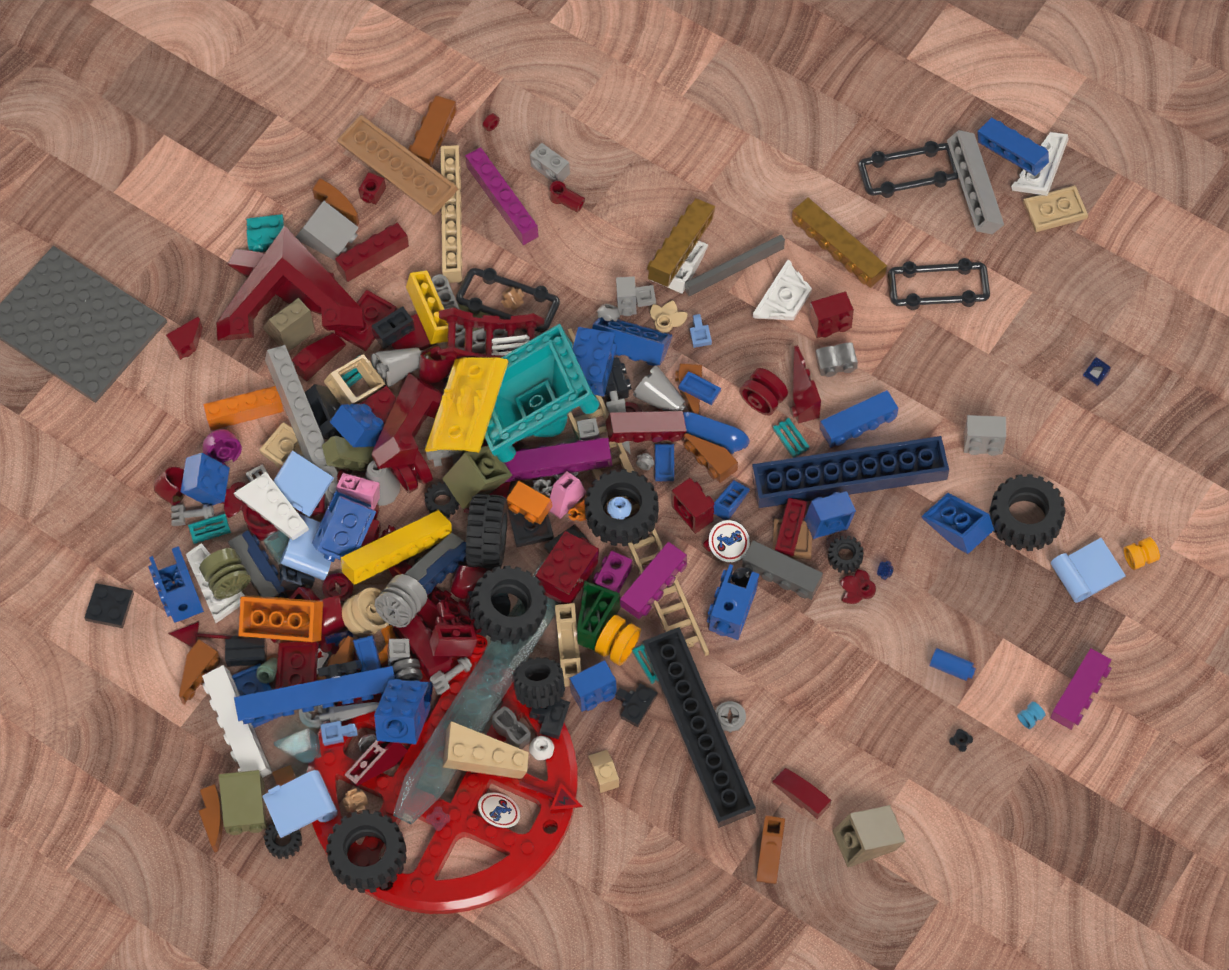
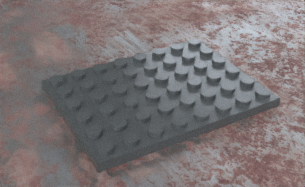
[0,246,167,403]

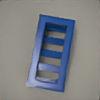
[714,480,750,520]

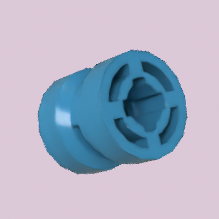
[1017,701,1046,729]

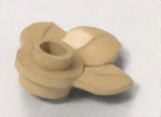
[650,301,687,333]

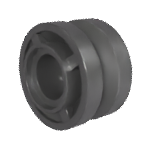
[393,659,423,681]

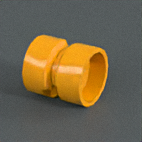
[1123,537,1160,570]

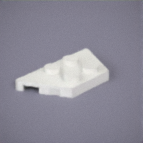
[753,260,812,320]

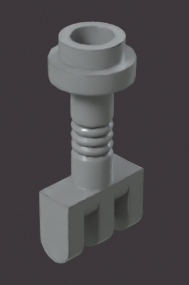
[171,504,214,526]
[430,657,472,694]

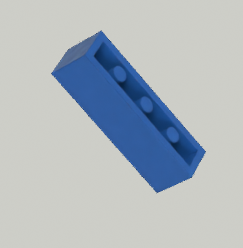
[978,117,1049,176]
[820,390,899,448]

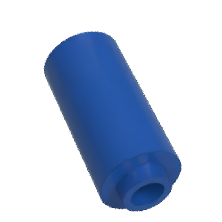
[929,648,976,681]

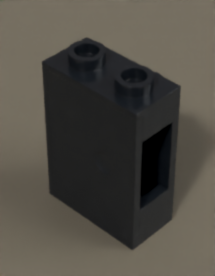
[305,384,344,440]

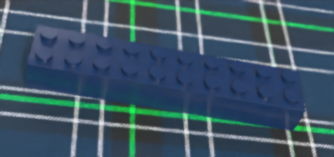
[752,436,949,508]

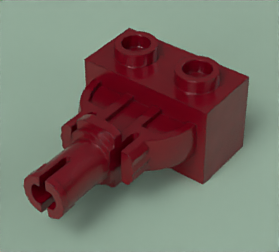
[429,602,477,656]

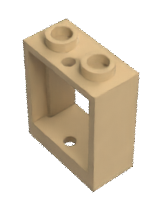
[324,354,385,405]

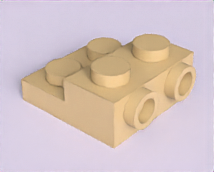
[259,422,304,469]

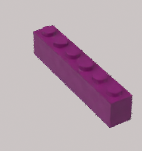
[465,147,539,245]
[504,437,613,483]

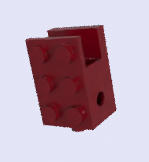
[535,531,599,604]

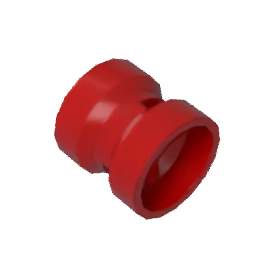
[465,634,488,662]

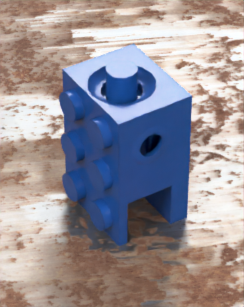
[572,327,617,397]
[312,491,376,562]
[148,546,204,623]
[707,564,759,640]
[374,679,430,744]

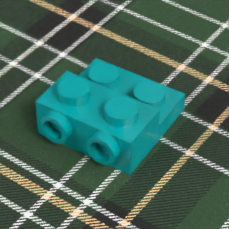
[246,214,284,253]

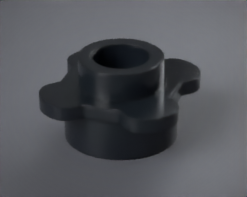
[949,729,973,752]

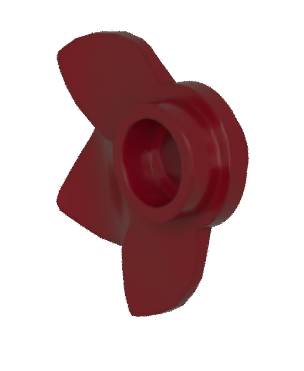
[220,482,246,518]
[839,569,876,604]

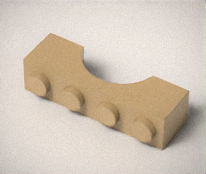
[555,603,581,687]

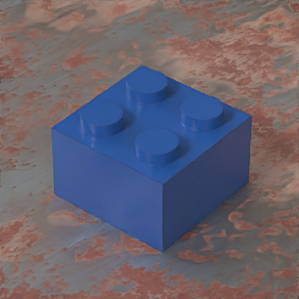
[330,404,384,447]
[181,453,230,506]
[804,491,856,539]
[569,660,617,712]

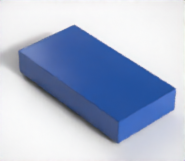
[679,371,721,406]
[655,444,674,481]
[353,635,382,672]

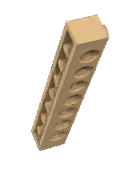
[441,145,463,283]

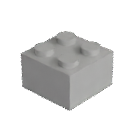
[964,415,1006,456]

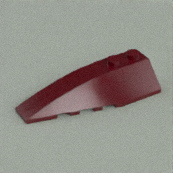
[228,249,335,315]
[388,561,484,637]

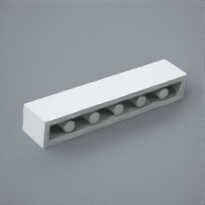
[202,665,272,778]

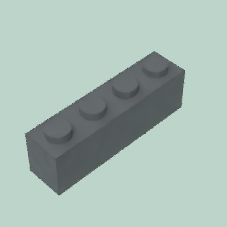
[742,540,823,600]

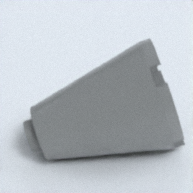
[371,348,423,388]
[633,366,686,411]
[364,461,400,506]

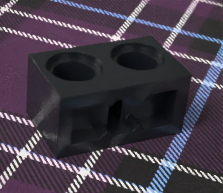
[372,306,415,349]

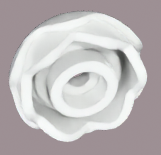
[529,736,554,760]

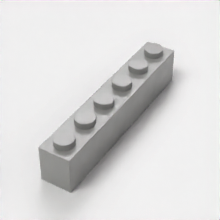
[947,130,1004,234]

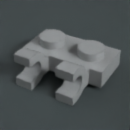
[425,445,465,467]

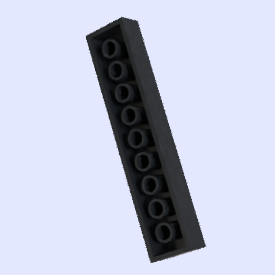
[642,627,756,828]

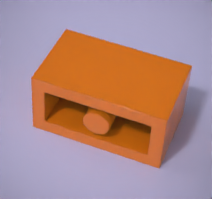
[507,481,553,524]

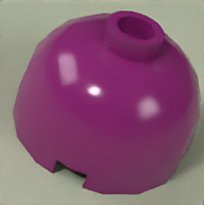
[202,429,242,466]

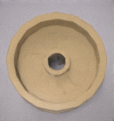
[342,588,389,638]

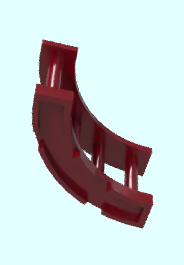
[438,307,544,360]

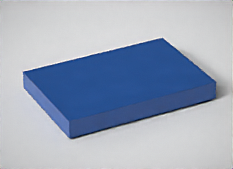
[232,663,283,728]

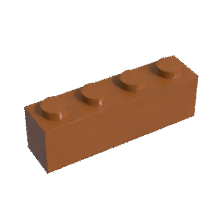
[408,96,457,167]

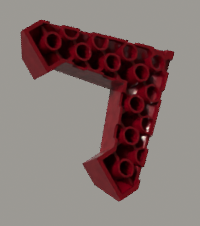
[216,226,364,341]
[372,373,519,469]

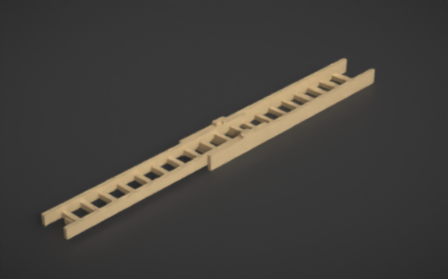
[567,328,709,656]

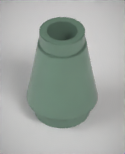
[256,657,278,683]

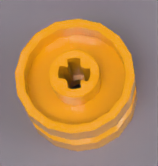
[595,615,641,666]

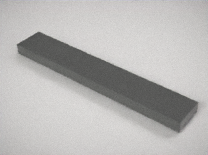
[686,235,785,296]

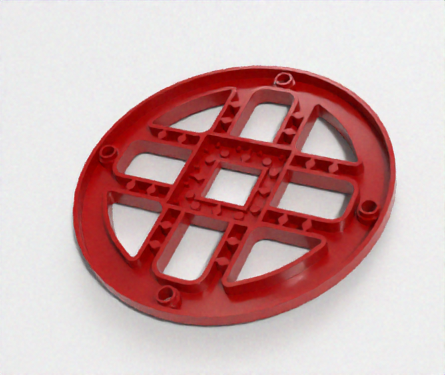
[307,656,578,914]

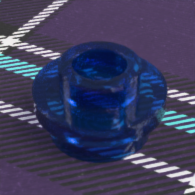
[877,561,894,580]

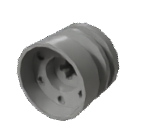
[375,574,427,627]

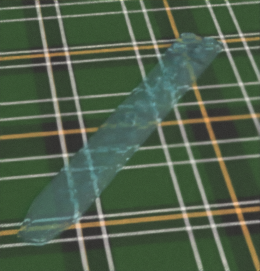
[393,562,561,824]

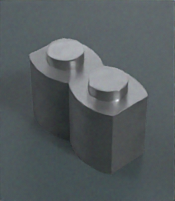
[816,343,858,377]
[492,706,531,749]

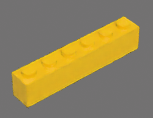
[341,510,452,585]

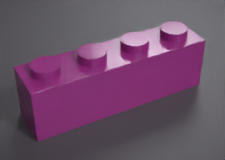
[620,542,688,619]
[1050,648,1112,730]

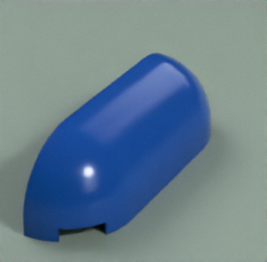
[683,412,750,454]

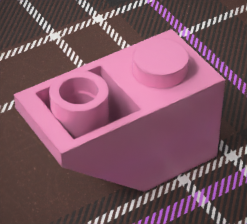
[549,471,586,519]
[336,473,380,510]

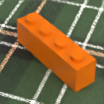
[203,386,284,431]

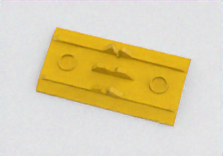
[425,358,508,453]

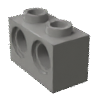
[530,143,570,182]
[616,276,637,316]

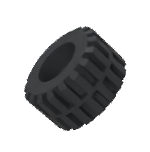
[513,657,565,709]

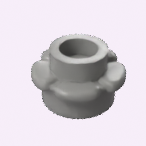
[636,453,654,471]

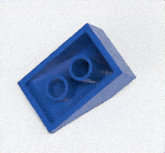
[922,493,994,554]

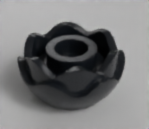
[732,567,753,586]

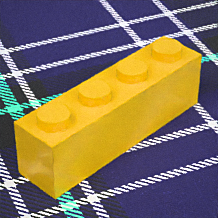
[406,270,448,344]

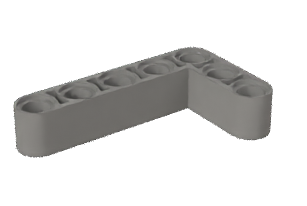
[432,274,507,354]

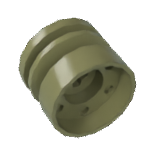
[199,548,251,599]

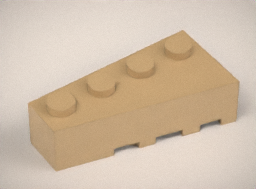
[443,721,529,779]

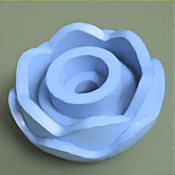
[607,497,632,519]

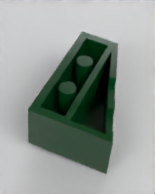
[577,581,621,651]

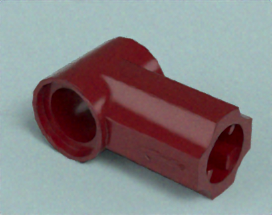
[549,181,585,212]

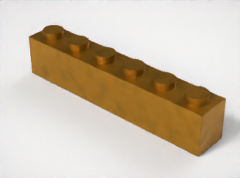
[792,197,887,288]
[647,198,715,287]

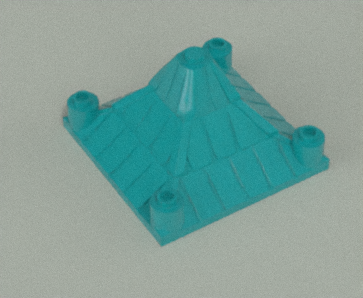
[485,324,600,462]

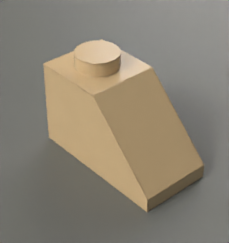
[588,750,619,793]

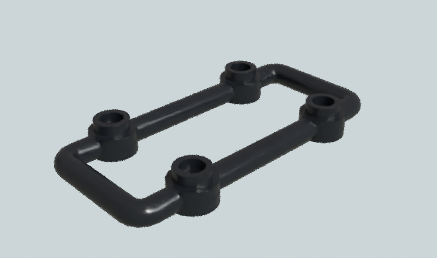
[858,141,959,198]
[888,258,990,310]
[456,268,560,333]

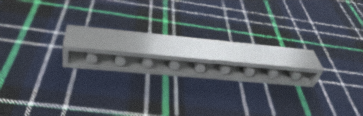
[265,345,339,510]

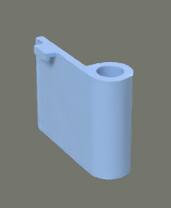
[273,450,334,517]
[280,513,331,581]
[1050,538,1126,603]
[263,770,338,838]

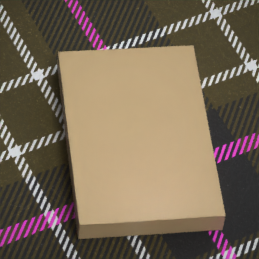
[1023,186,1088,232]

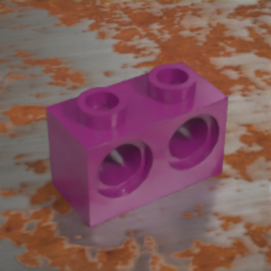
[593,551,633,593]

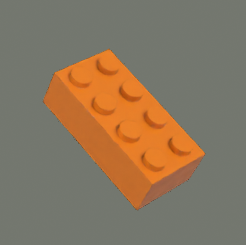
[239,596,323,642]

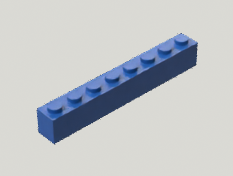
[234,666,395,725]

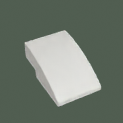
[651,241,708,294]

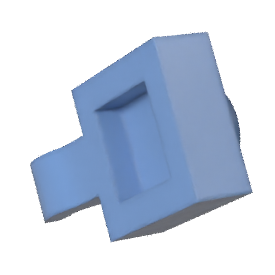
[690,314,712,348]
[321,721,358,746]

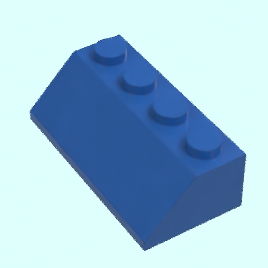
[592,317,673,366]

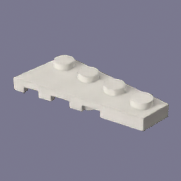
[1011,132,1069,196]
[234,472,309,540]
[186,543,245,623]

